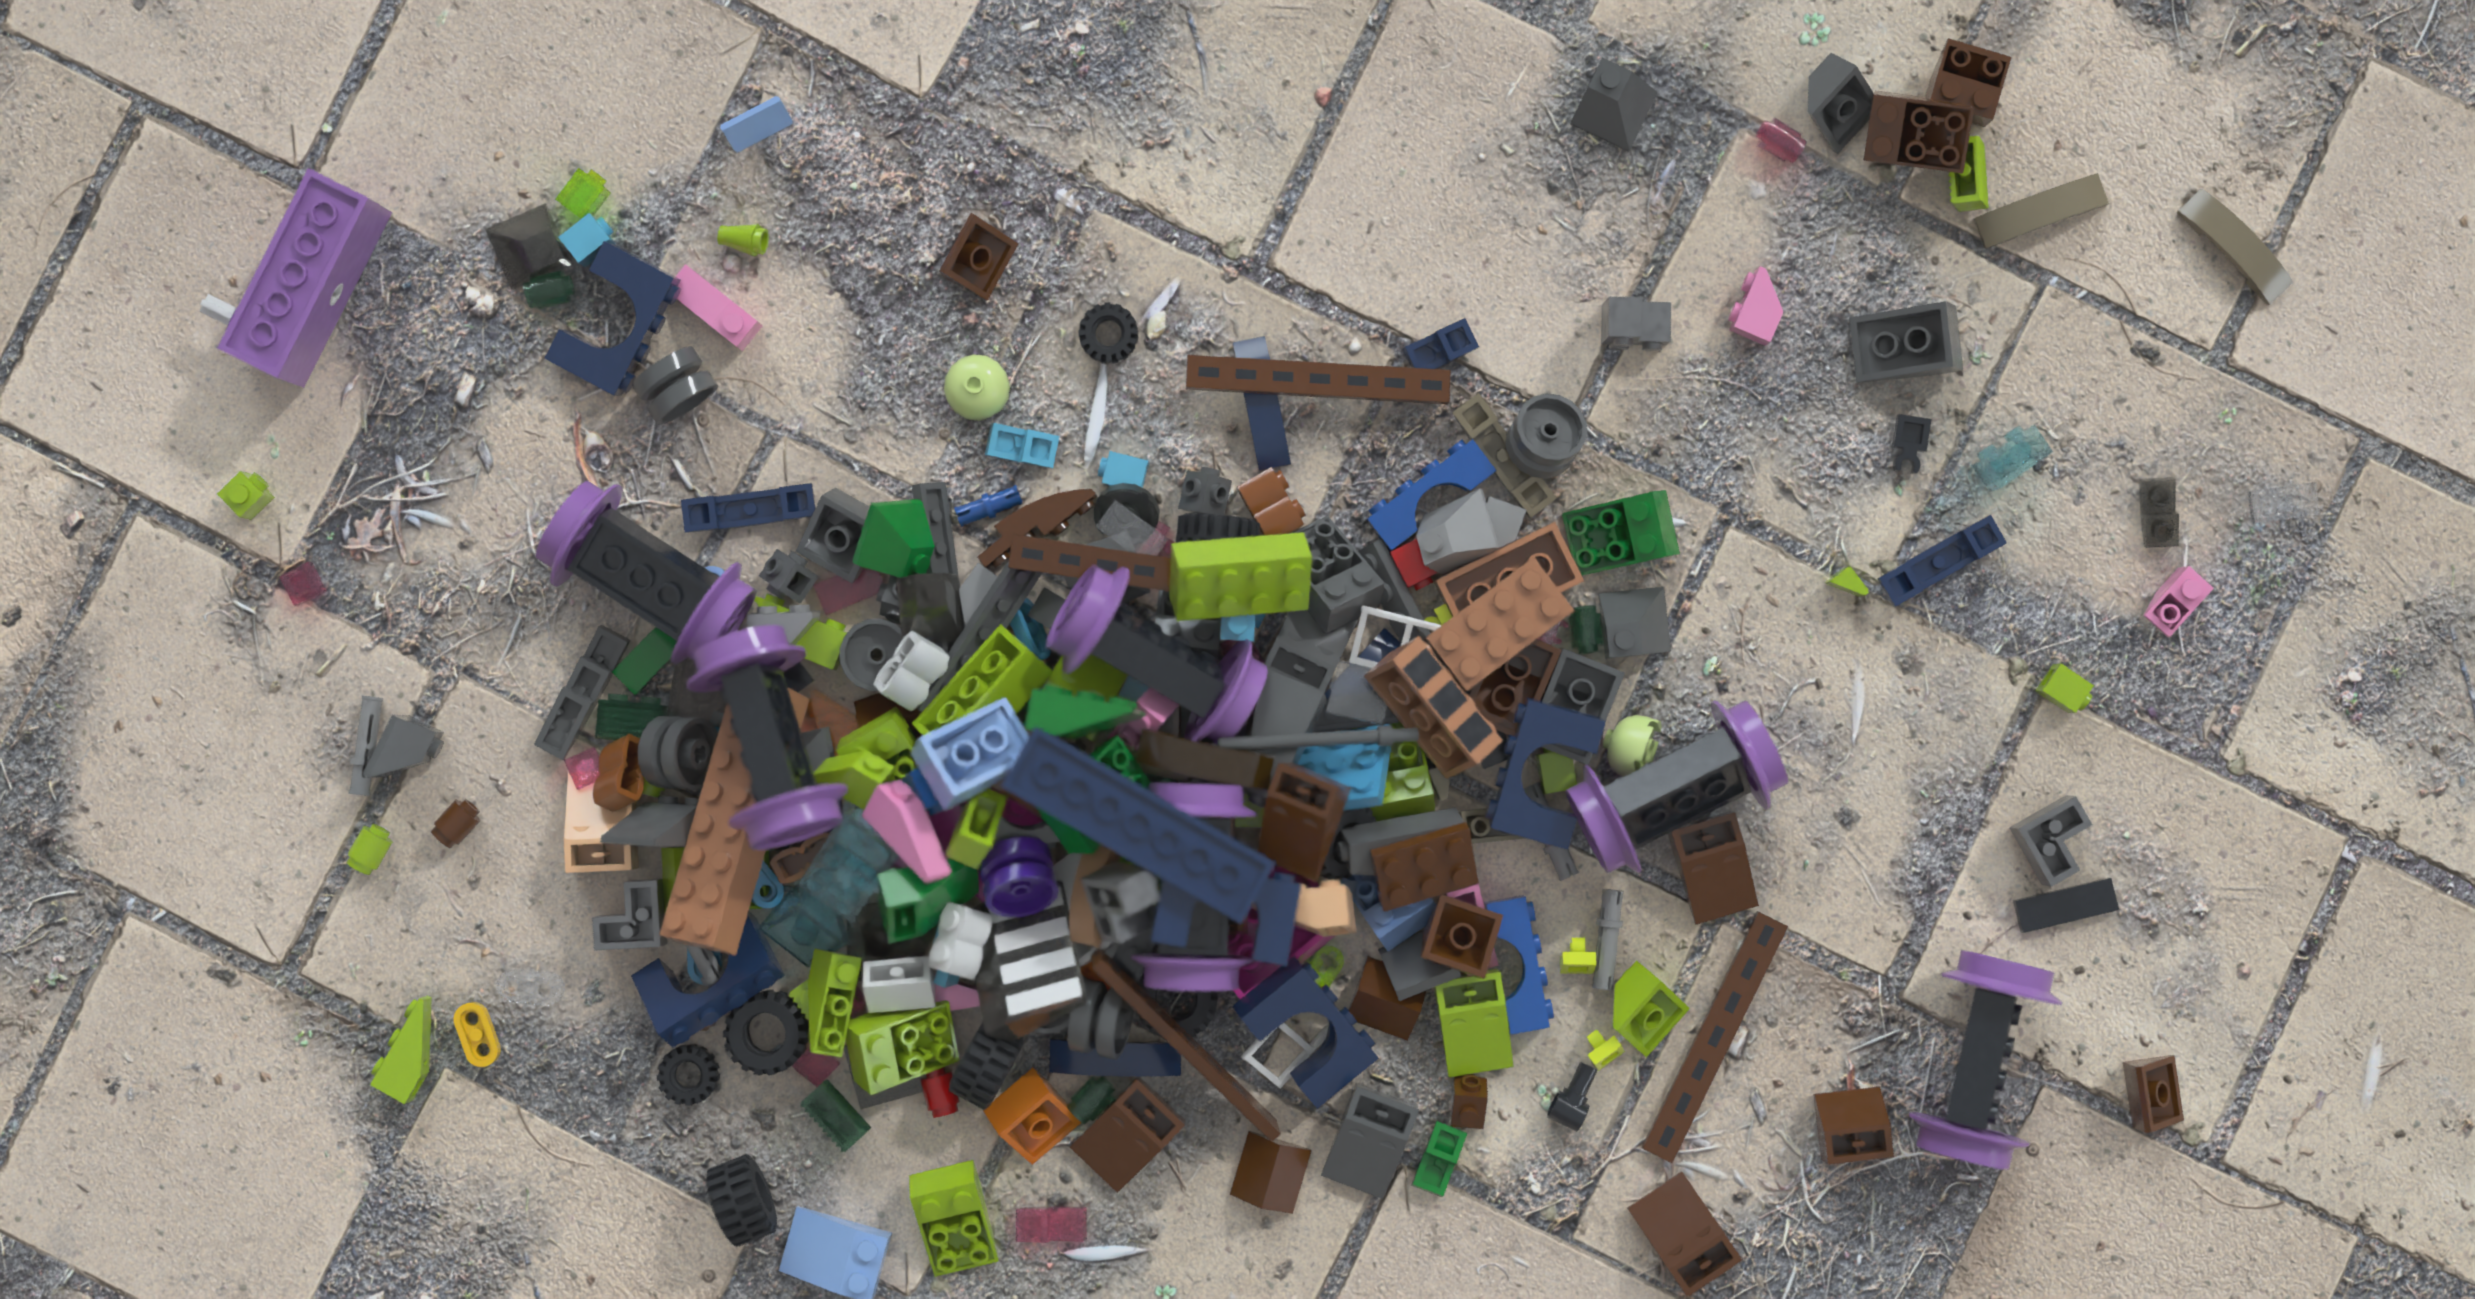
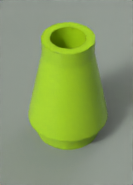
[717,224,769,257]

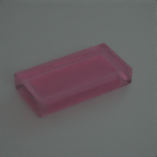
[813,568,884,616]

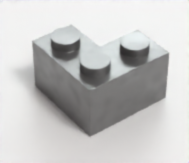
[1601,296,1671,351]
[2009,795,2093,887]
[1081,861,1160,944]
[592,878,667,951]

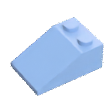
[911,697,1029,811]
[779,1206,892,1299]

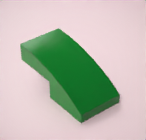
[612,627,677,695]
[1411,1121,1467,1197]

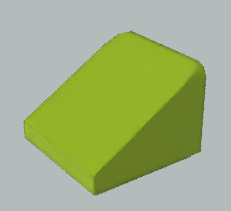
[1825,567,1869,597]

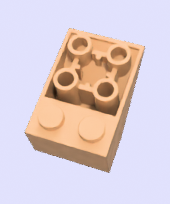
[564,771,639,873]
[1251,880,1356,937]

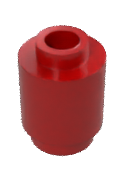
[920,1067,960,1118]

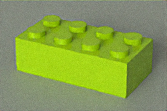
[1169,532,1312,621]
[912,624,1053,736]

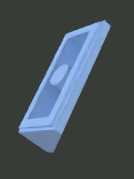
[720,96,793,152]

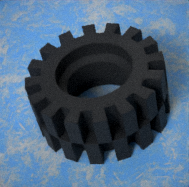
[1078,302,1138,364]
[656,1044,720,1106]

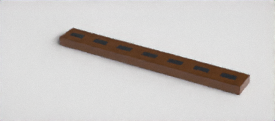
[1186,355,1451,405]
[1008,534,1171,592]
[1641,911,1788,1163]
[1091,948,1281,1141]

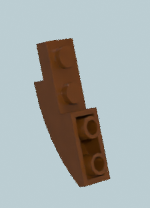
[977,489,1097,569]

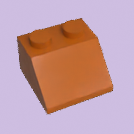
[983,1068,1082,1165]

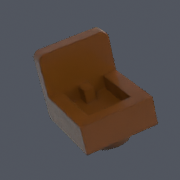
[1451,1075,1488,1129]

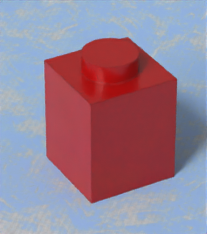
[1390,539,1437,591]

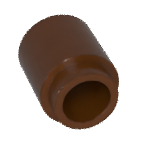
[431,799,481,848]

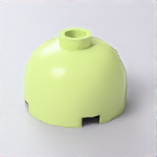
[944,354,1010,421]
[1603,715,1661,777]

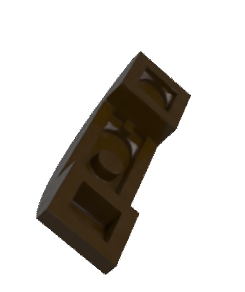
[1136,728,1275,790]

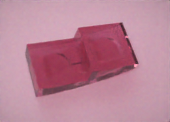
[1016,1206,1087,1243]

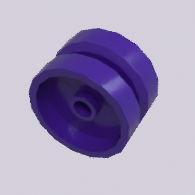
[978,837,1059,917]

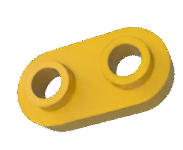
[454,1002,501,1067]

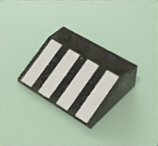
[971,880,1087,1042]

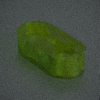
[1309,945,1344,987]

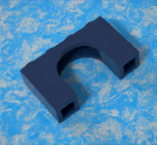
[544,241,681,396]
[1485,697,1606,850]
[1151,872,1301,966]
[631,911,785,1048]
[1232,956,1379,1109]

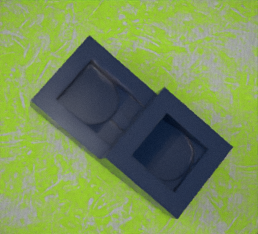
[1402,318,1479,369]

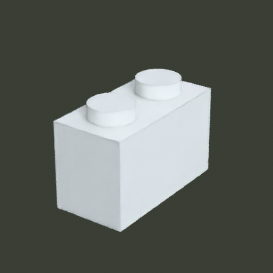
[863,956,935,1013]

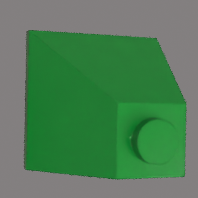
[852,499,935,578]

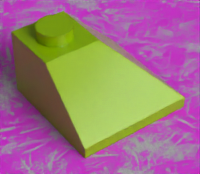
[1613,960,1690,1058]

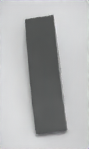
[534,625,631,760]

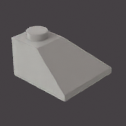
[1416,489,1500,575]

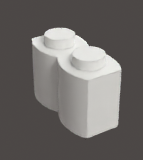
[873,631,950,711]
[929,902,992,980]

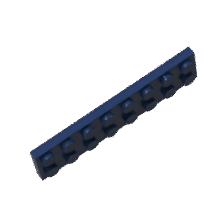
[1001,726,1275,923]

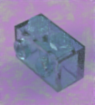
[1971,425,2053,492]

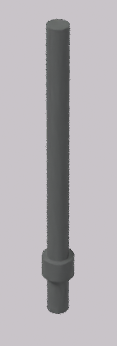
[1217,726,1419,750]

